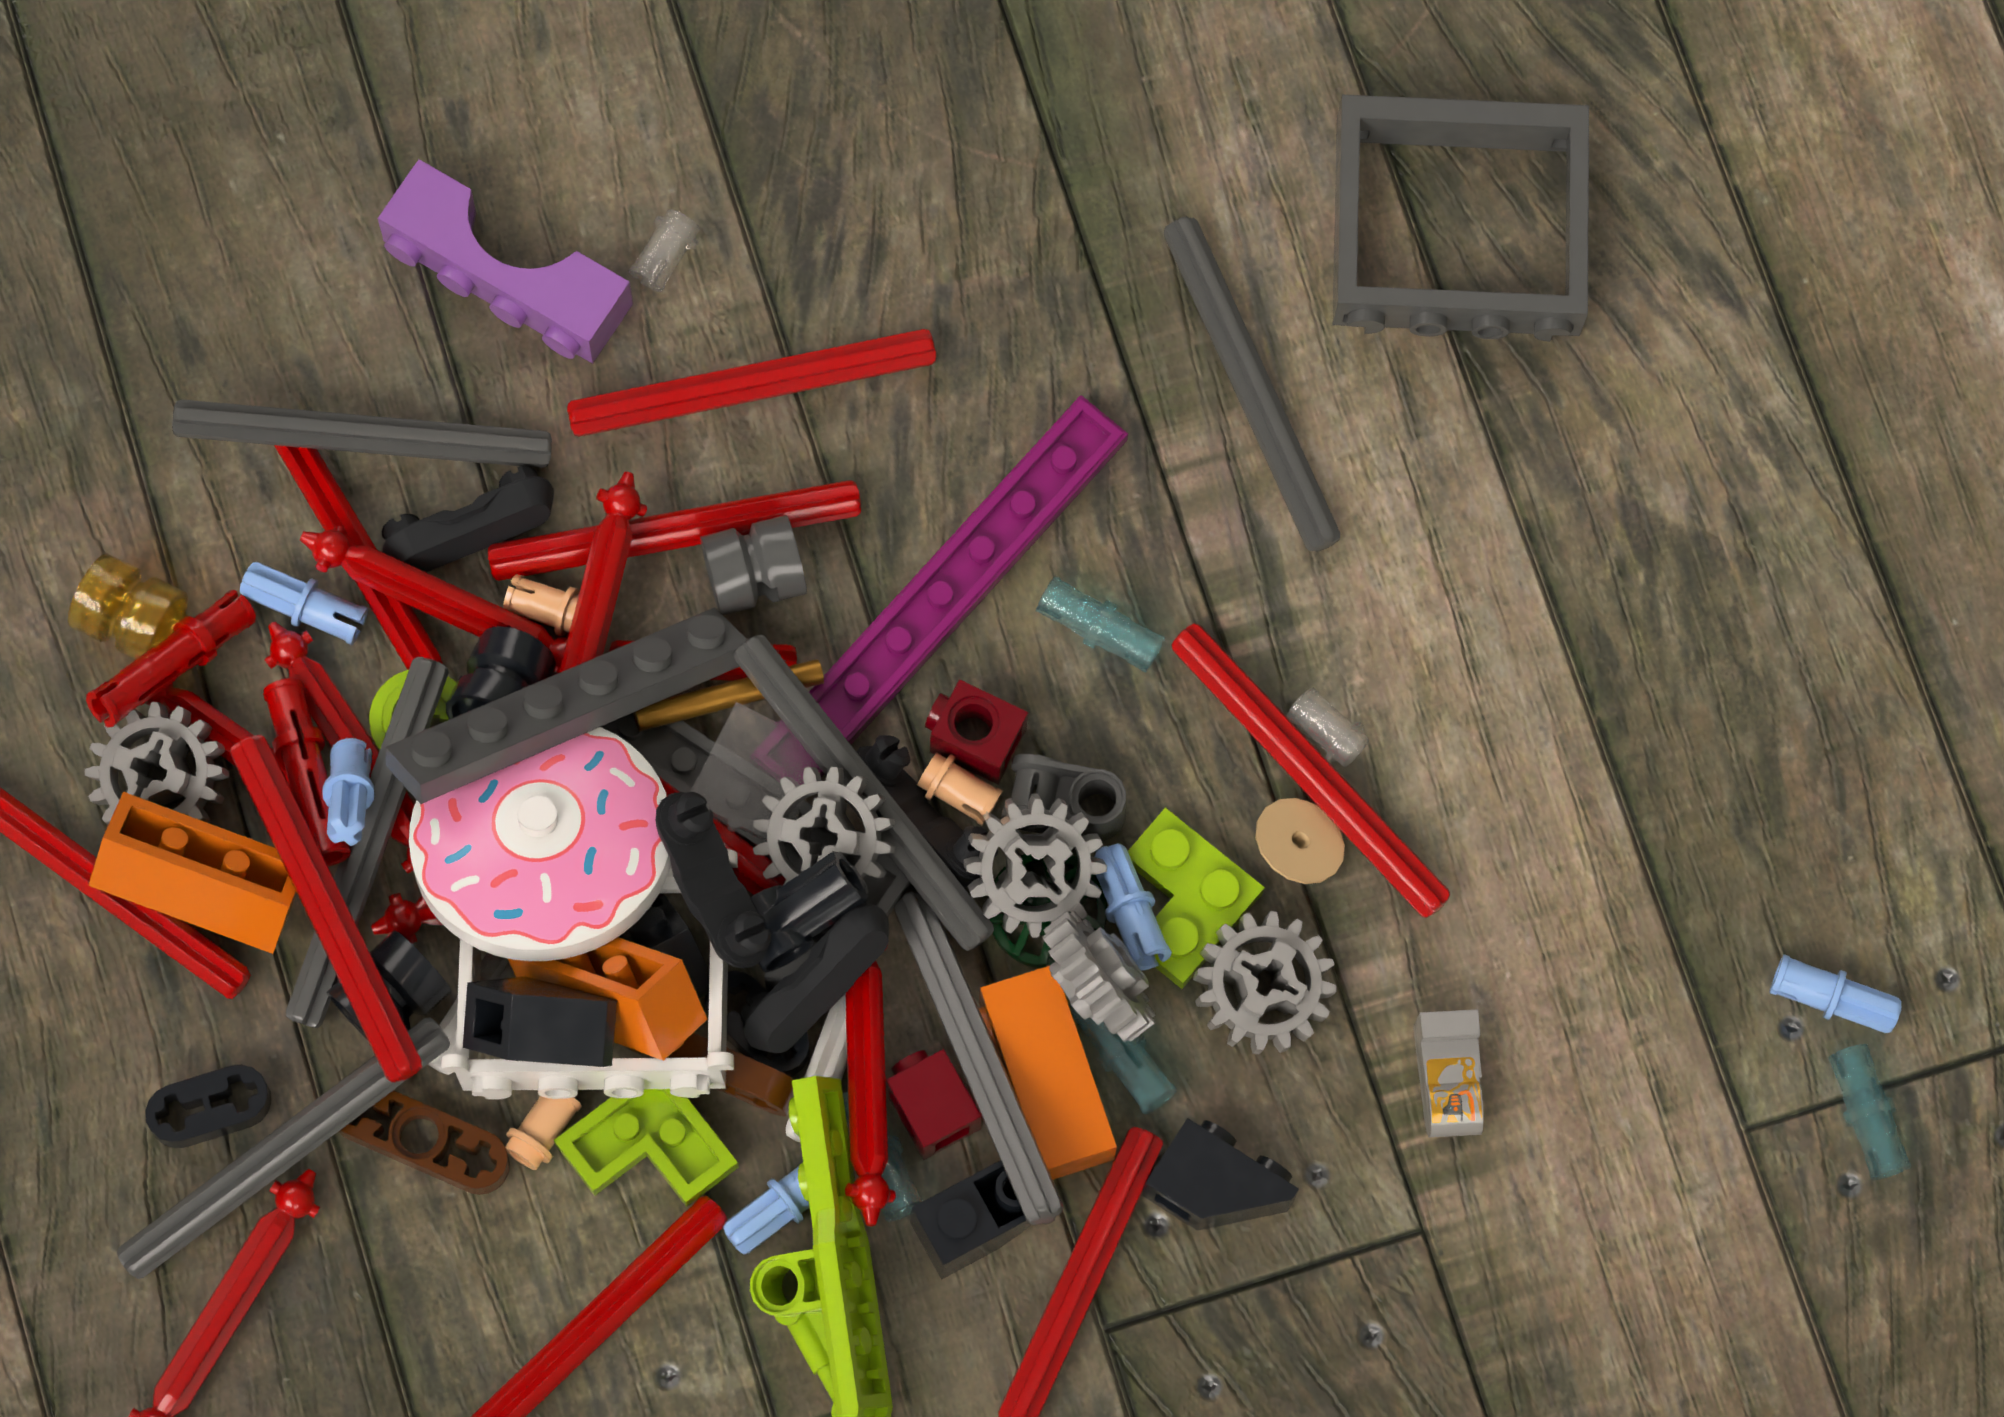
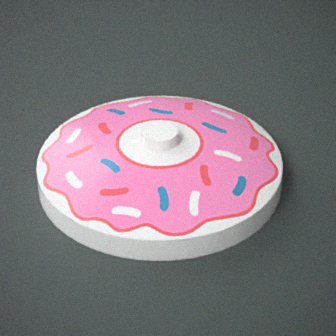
[409,727,671,961]

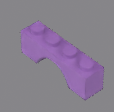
[378,159,633,364]

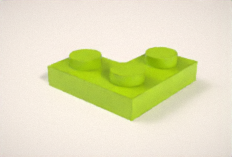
[1128,807,1265,989]
[554,1089,739,1207]

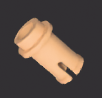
[503,574,579,636]
[917,753,1003,826]
[505,1096,582,1170]

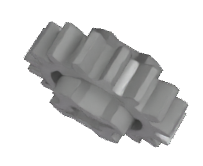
[85,702,229,824]
[753,766,896,894]
[964,794,1107,938]
[1043,911,1156,1042]
[1193,911,1337,1054]

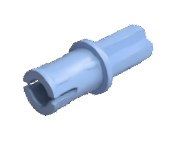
[240,562,369,645]
[322,738,374,846]
[1094,843,1172,971]
[1769,954,1902,1033]
[723,1165,810,1255]

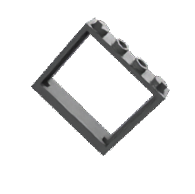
[1332,94,1589,342]

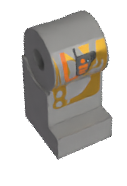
[1413,1009,1484,1138]

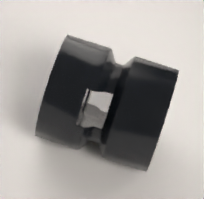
[446,626,556,720]
[326,930,452,1040]

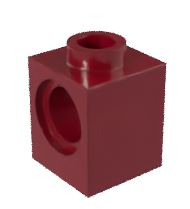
[925,679,1028,785]
[886,1049,982,1160]

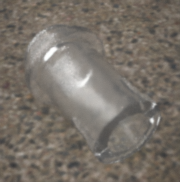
[628,209,700,293]
[1286,687,1369,767]

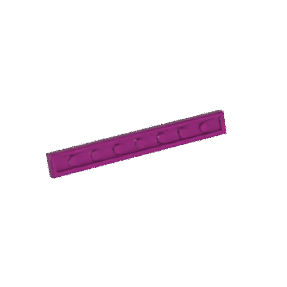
[749,395,1128,785]

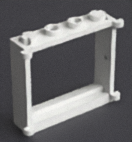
[441,843,738,1099]

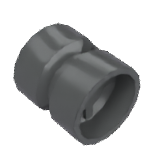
[700,515,807,615]

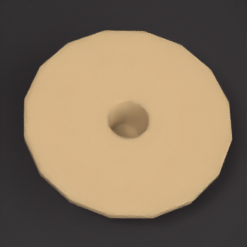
[1255,798,1345,884]

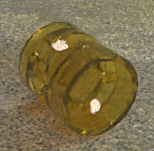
[68,553,188,660]

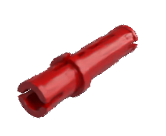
[86,590,256,727]
[263,678,351,867]

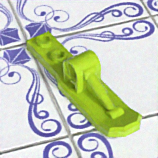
[750,1076,893,1417]

